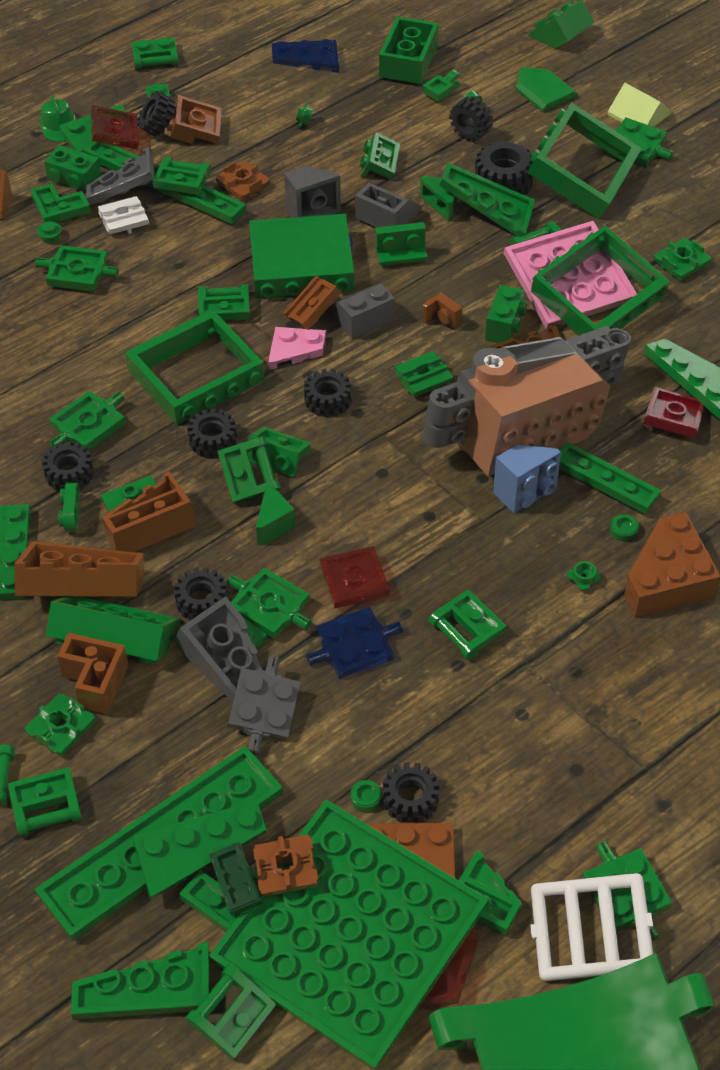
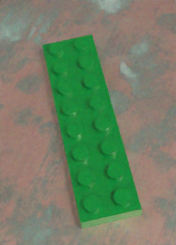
[35,746,283,942]

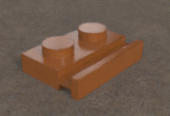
[284,276,341,330]

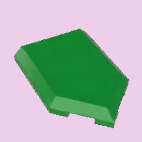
[515,67,578,112]

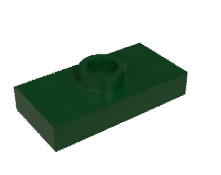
[209,842,263,916]

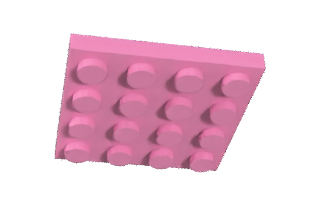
[504,221,637,329]

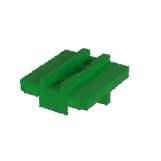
[653,238,711,281]
[395,351,454,397]
[24,693,96,757]

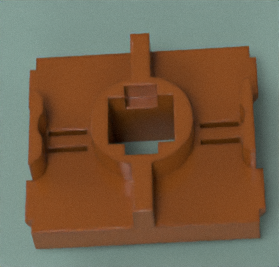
[216,161,270,200]
[253,834,318,897]

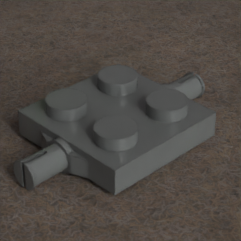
[227,656,300,755]

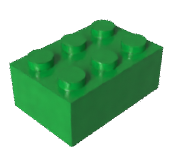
[379,16,439,84]

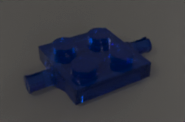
[306,607,403,679]

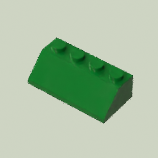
[45,596,181,664]

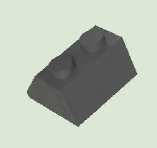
[284,166,341,218]
[327,284,395,339]

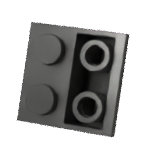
[355,183,422,227]

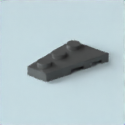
[86,146,154,206]

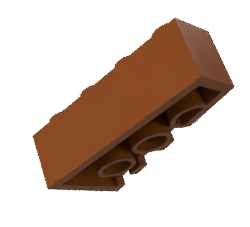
[14,541,144,598]

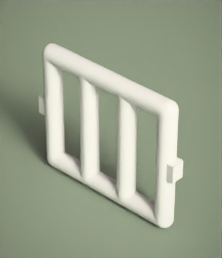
[531,873,653,981]

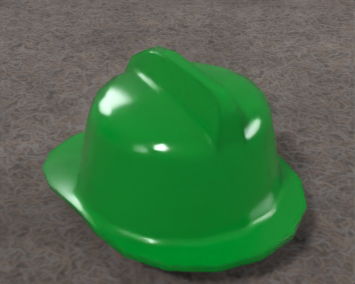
[39,95,76,142]

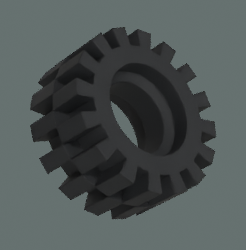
[137,91,176,137]
[449,96,493,142]
[304,369,352,418]
[187,409,237,459]
[42,442,94,491]
[174,567,228,621]
[383,762,440,823]

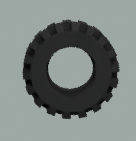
[475,141,533,195]

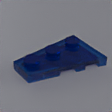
[271,39,339,73]

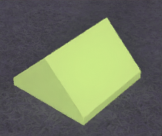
[608,83,672,127]

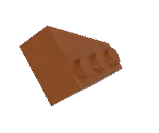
[102,471,196,552]

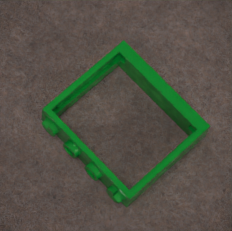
[527,103,642,219]
[531,226,670,335]
[125,309,265,425]

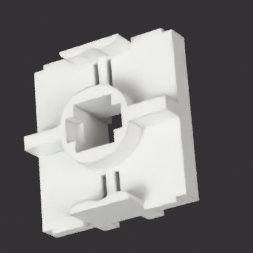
[98,196,149,234]

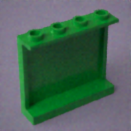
[249,214,355,299]

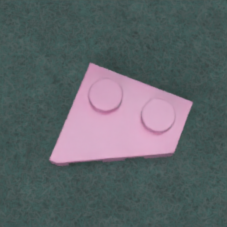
[268,327,326,369]

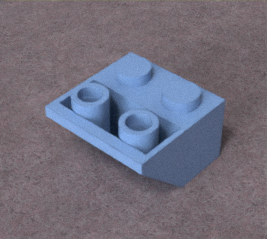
[493,444,561,513]

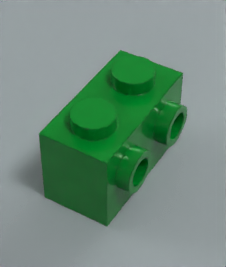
[44,145,102,192]
[485,285,527,343]

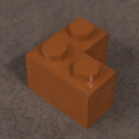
[57,633,129,714]

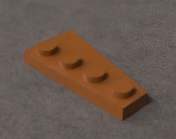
[366,823,455,878]

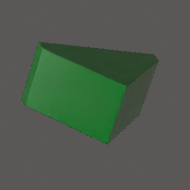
[420,176,457,222]
[256,484,295,545]

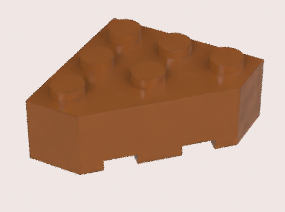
[624,512,720,618]

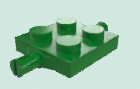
[604,117,673,167]
[35,245,119,292]
[49,391,126,451]
[227,568,312,639]
[582,841,672,941]

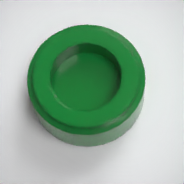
[610,514,639,542]
[350,780,382,813]

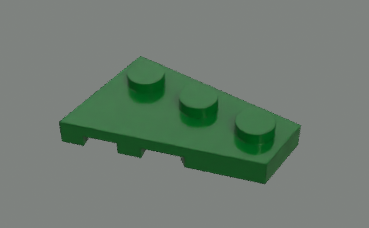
[59,104,132,152]

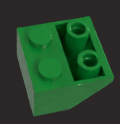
[529,0,594,48]

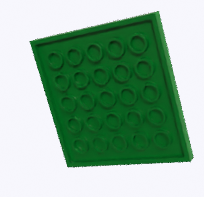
[209,799,489,1070]

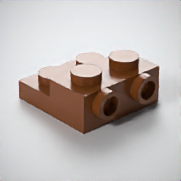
[167,95,221,144]

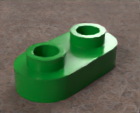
[58,483,80,532]

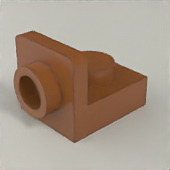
[423,292,462,330]

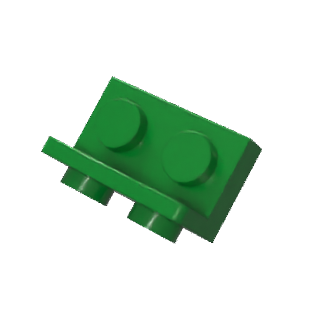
[359,132,400,180]
[375,222,427,266]
[248,426,311,477]

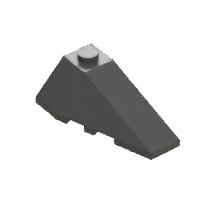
[174,596,263,702]

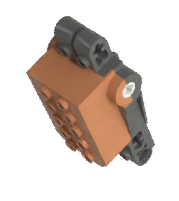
[422,326,631,476]

